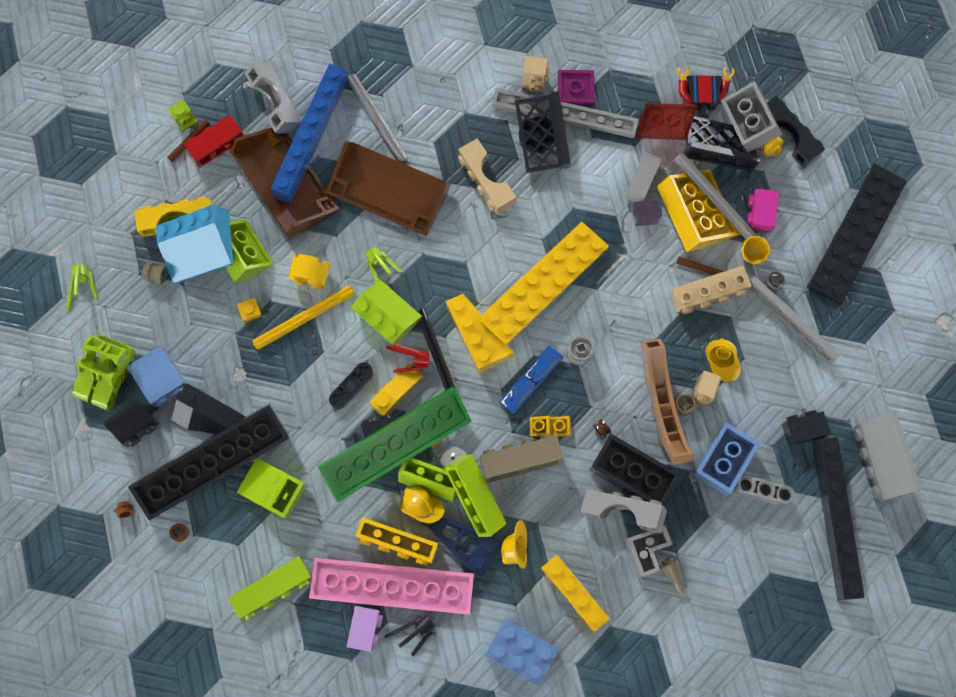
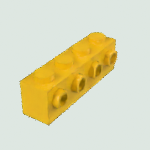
[355,517,439,566]

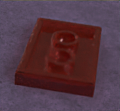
[635,103,697,140]

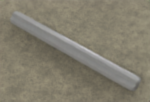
[347,74,408,163]
[675,153,756,239]

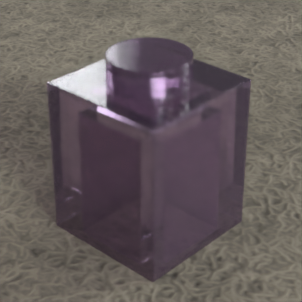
[633,200,662,226]

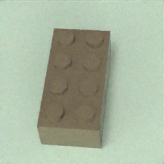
[480,434,563,483]

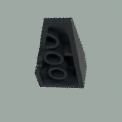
[171,383,245,434]

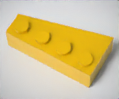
[446,294,514,374]

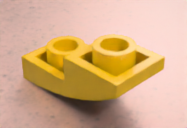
[530,416,571,437]

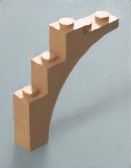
[641,339,693,464]

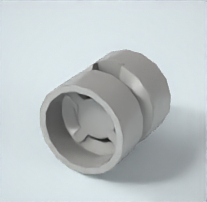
[567,336,594,366]

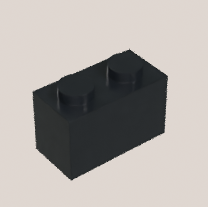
[781,410,831,446]

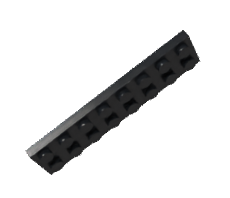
[807,163,907,305]

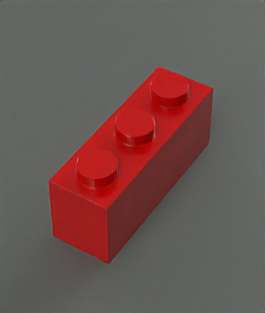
[184,115,244,168]

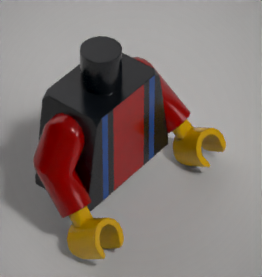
[676,66,735,119]

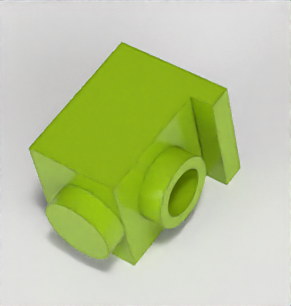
[168,100,198,132]

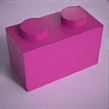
[747,189,778,233]

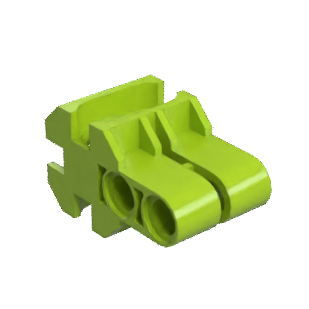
[72,334,136,411]

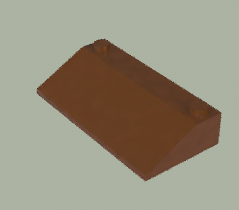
[230,127,340,238]
[326,141,451,236]

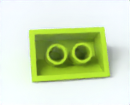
[226,219,274,282]
[350,280,422,345]

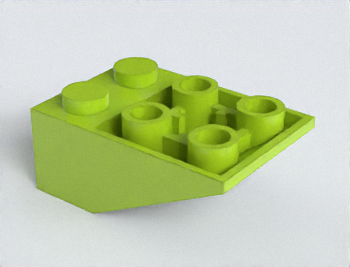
[236,458,307,520]

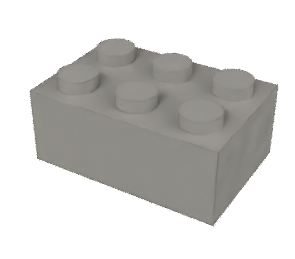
[721,81,782,153]

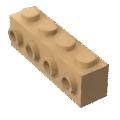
[669,265,752,315]

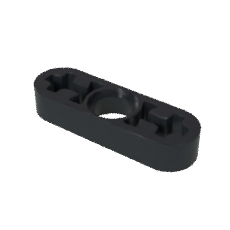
[329,362,373,409]

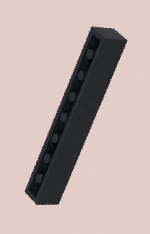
[812,437,865,601]

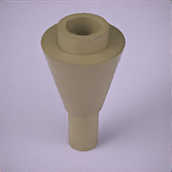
[659,557,686,595]

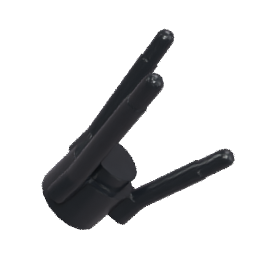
[385,615,436,656]

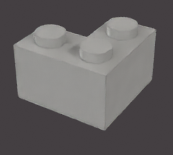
[625,526,672,578]

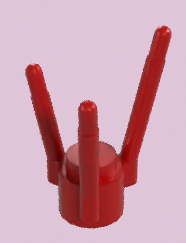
[386,343,430,373]

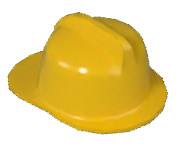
[705,338,741,382]
[400,486,444,523]
[501,520,527,569]

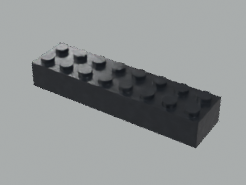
[128,402,290,521]

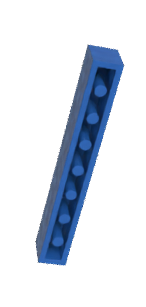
[271,63,348,204]

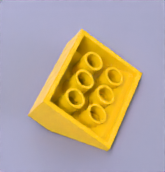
[657,169,740,252]

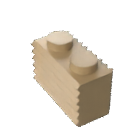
[691,371,722,407]

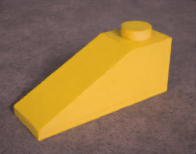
[369,364,424,417]

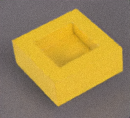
[237,297,262,323]

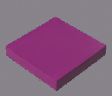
[558,70,594,106]

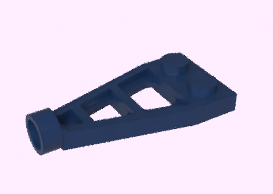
[421,517,503,577]

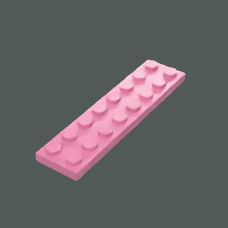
[309,558,474,615]

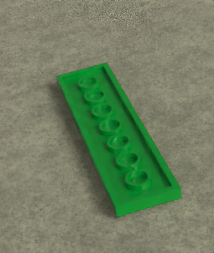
[317,387,472,502]

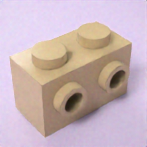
[522,56,550,93]

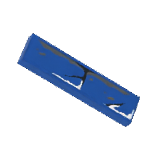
[499,345,564,415]

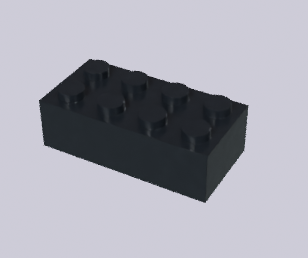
[589,434,680,505]

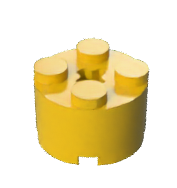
[288,254,331,290]

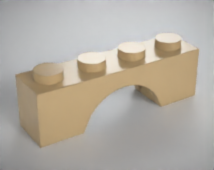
[457,138,517,215]

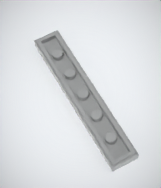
[749,276,840,364]

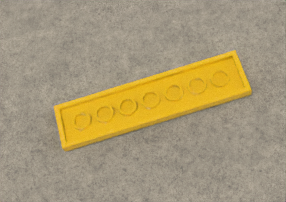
[479,222,609,345]

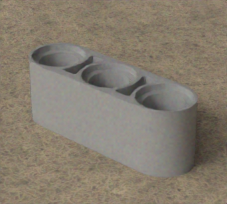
[625,152,663,205]
[734,476,795,506]

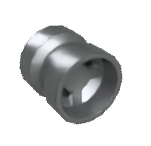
[763,271,786,294]

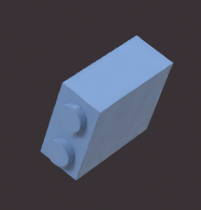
[127,346,186,408]

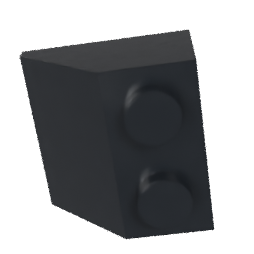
[103,399,160,447]

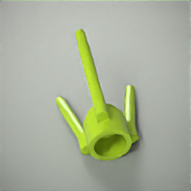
[365,246,402,283]
[66,264,98,311]

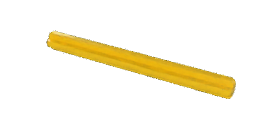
[252,285,355,350]

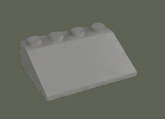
[854,411,922,502]

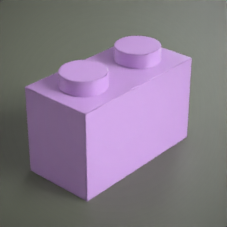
[347,606,383,652]

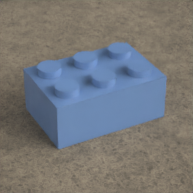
[693,423,760,496]
[485,618,559,686]

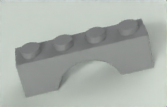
[245,62,301,133]
[580,488,667,533]

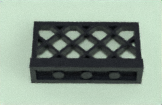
[515,91,571,173]
[683,115,760,172]

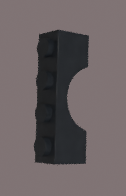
[767,96,825,169]

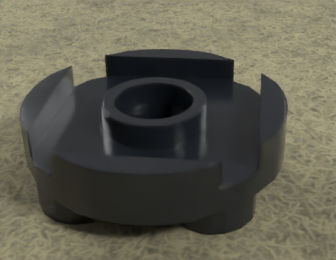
[518,116,554,154]

